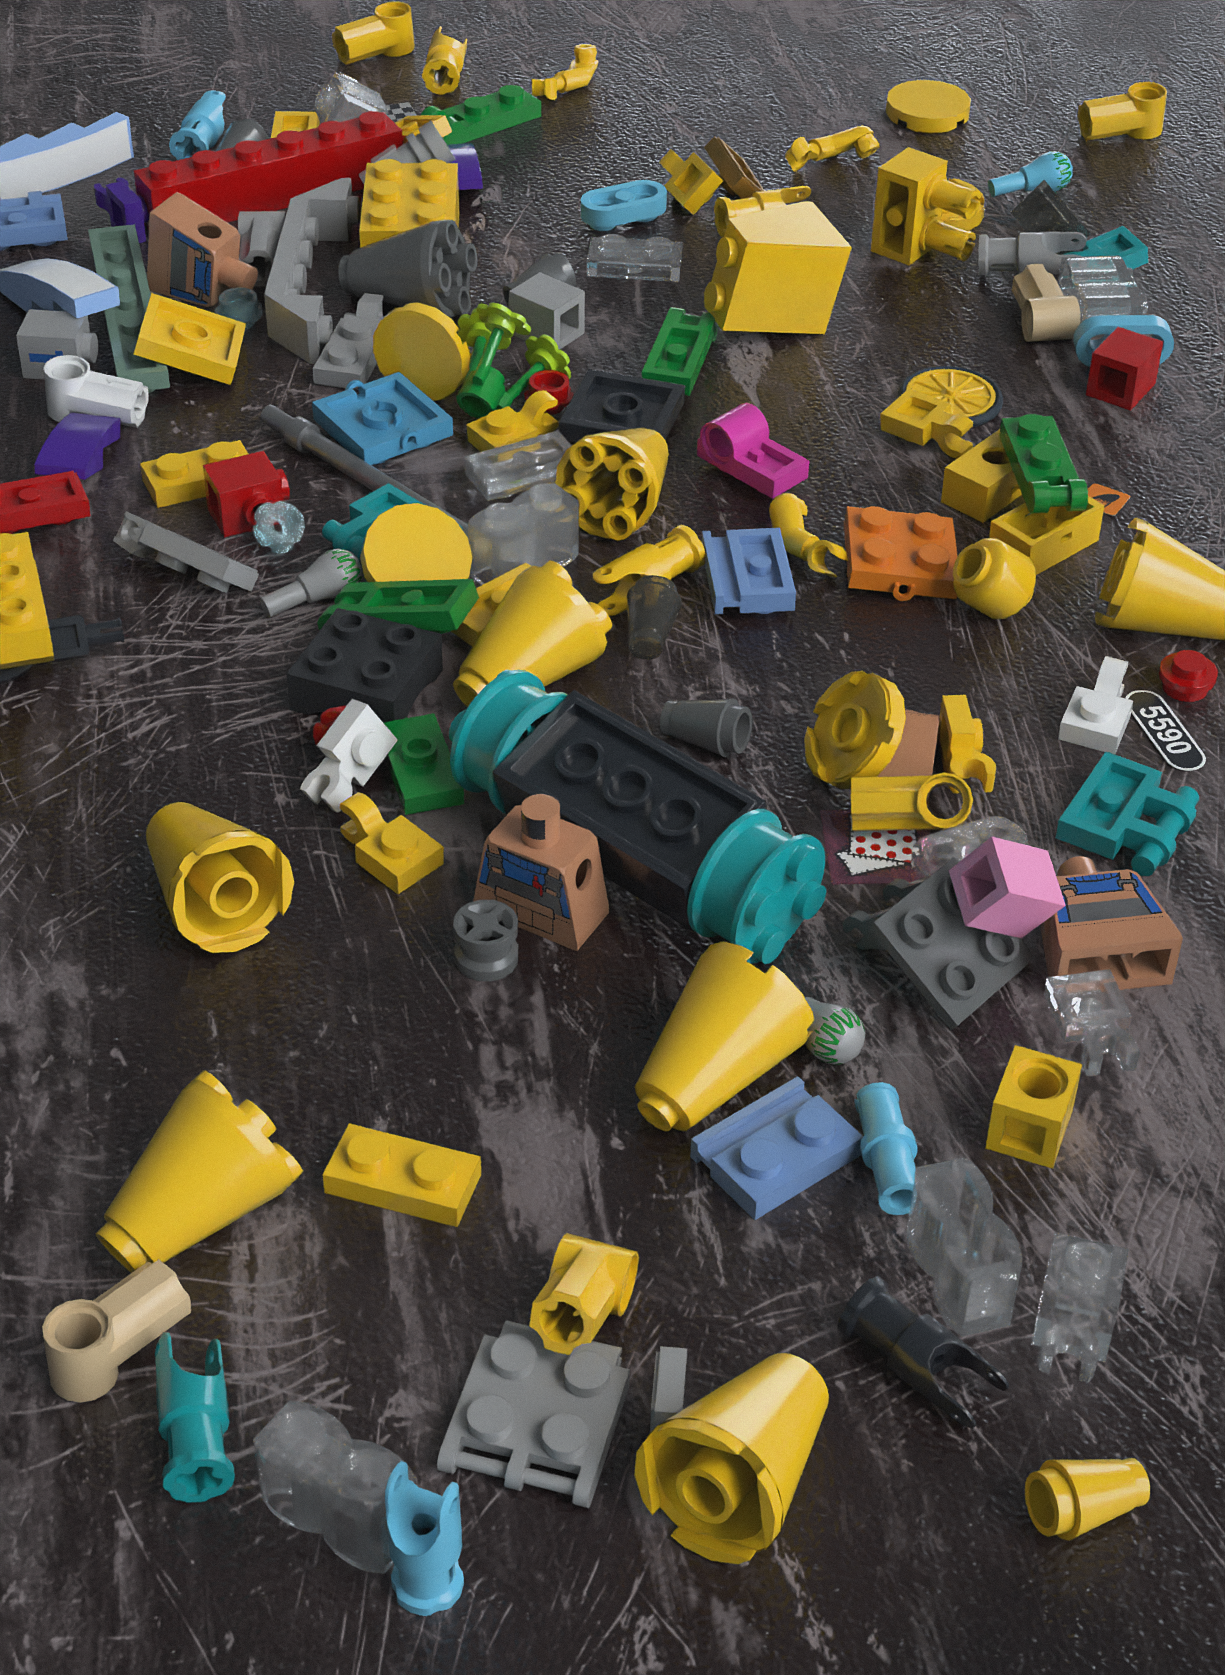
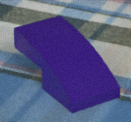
[447,143,483,190]
[35,413,120,480]

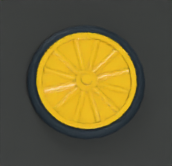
[898,366,1003,428]

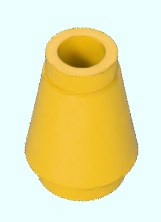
[1025,1458,1150,1540]

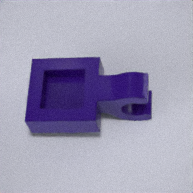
[94,177,149,243]

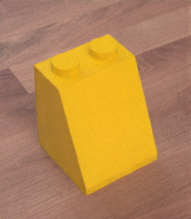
[704,201,852,334]

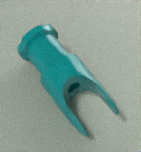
[155,1332,235,1502]

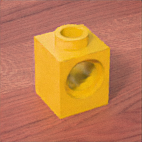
[985,1045,1082,1169]

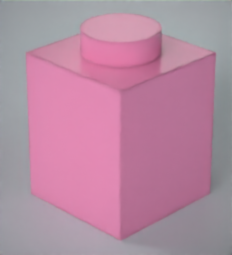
[949,837,1066,939]

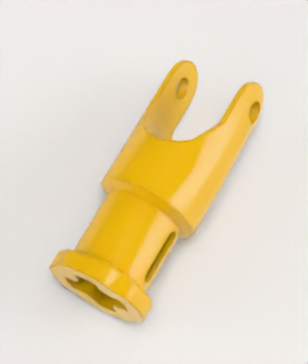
[422,26,467,95]
[714,186,811,237]
[593,525,706,616]

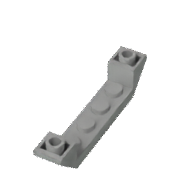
[264,178,361,364]

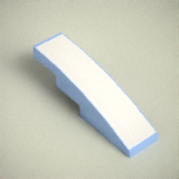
[0,112,134,199]
[0,258,120,319]

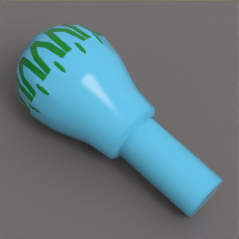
[988,151,1073,197]

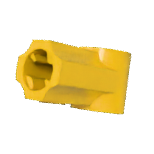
[332,1,415,65]
[1078,82,1167,141]
[851,772,973,831]
[529,1233,639,1355]

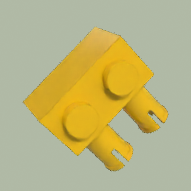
[871,147,981,266]

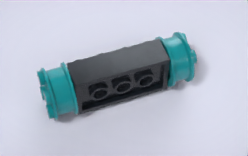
[449,669,826,964]

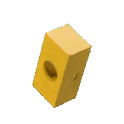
[941,429,1022,523]
[989,496,1104,575]

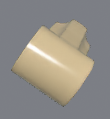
[1012,264,1080,342]
[42,1259,191,1402]

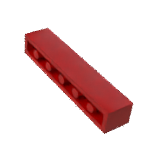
[134,111,403,231]

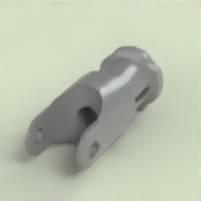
[978,232,1087,275]

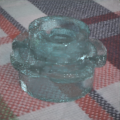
[215,287,263,330]
[253,501,305,554]

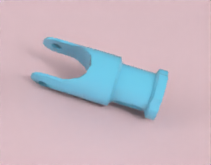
[169,90,226,160]
[385,1461,464,1616]

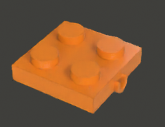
[844,506,958,601]

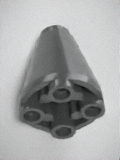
[339,219,478,317]

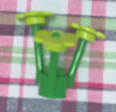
[456,303,571,419]

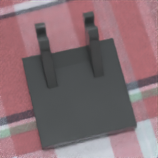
[843,857,1036,1030]

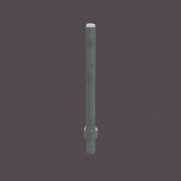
[260,405,489,555]

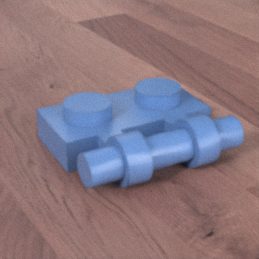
[0,191,68,251]

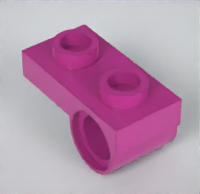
[697,403,809,498]

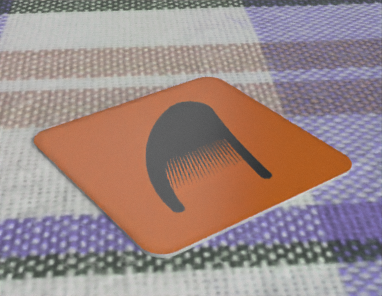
[1088,483,1130,516]

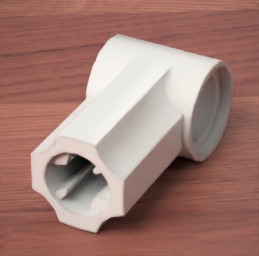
[44,355,149,428]

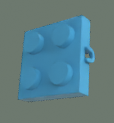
[312,372,453,465]

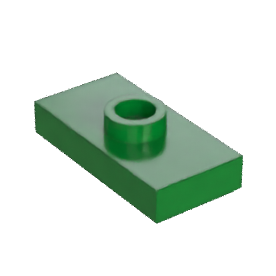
[383,713,464,815]

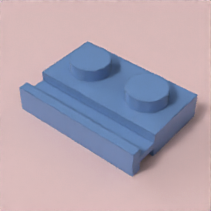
[702,528,796,614]
[690,1076,863,1220]

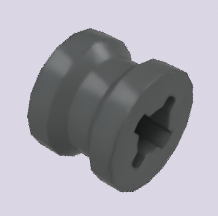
[453,900,518,981]

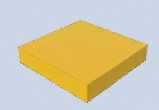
[133,293,246,385]

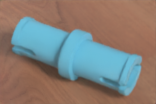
[854,1082,925,1215]

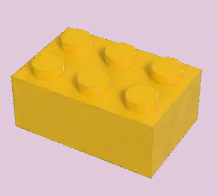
[359,159,459,248]

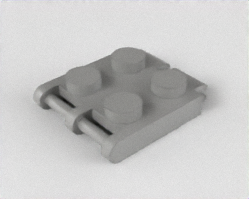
[437,1320,630,1508]

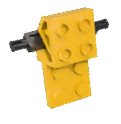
[0,532,124,684]

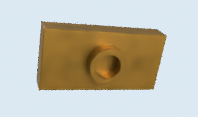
[704,136,765,199]

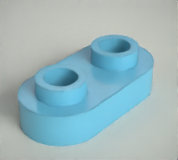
[581,180,667,231]
[1073,315,1174,367]

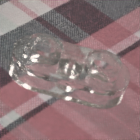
[909,816,1028,881]

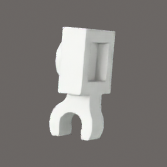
[1058,656,1133,754]
[300,699,398,813]

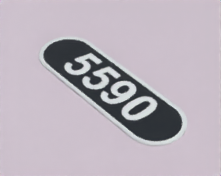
[1125,690,1206,771]

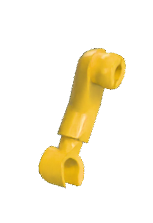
[532,44,598,100]
[785,125,880,172]
[769,493,848,578]

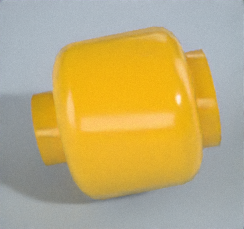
[953,538,1036,619]

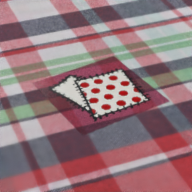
[820,809,938,885]

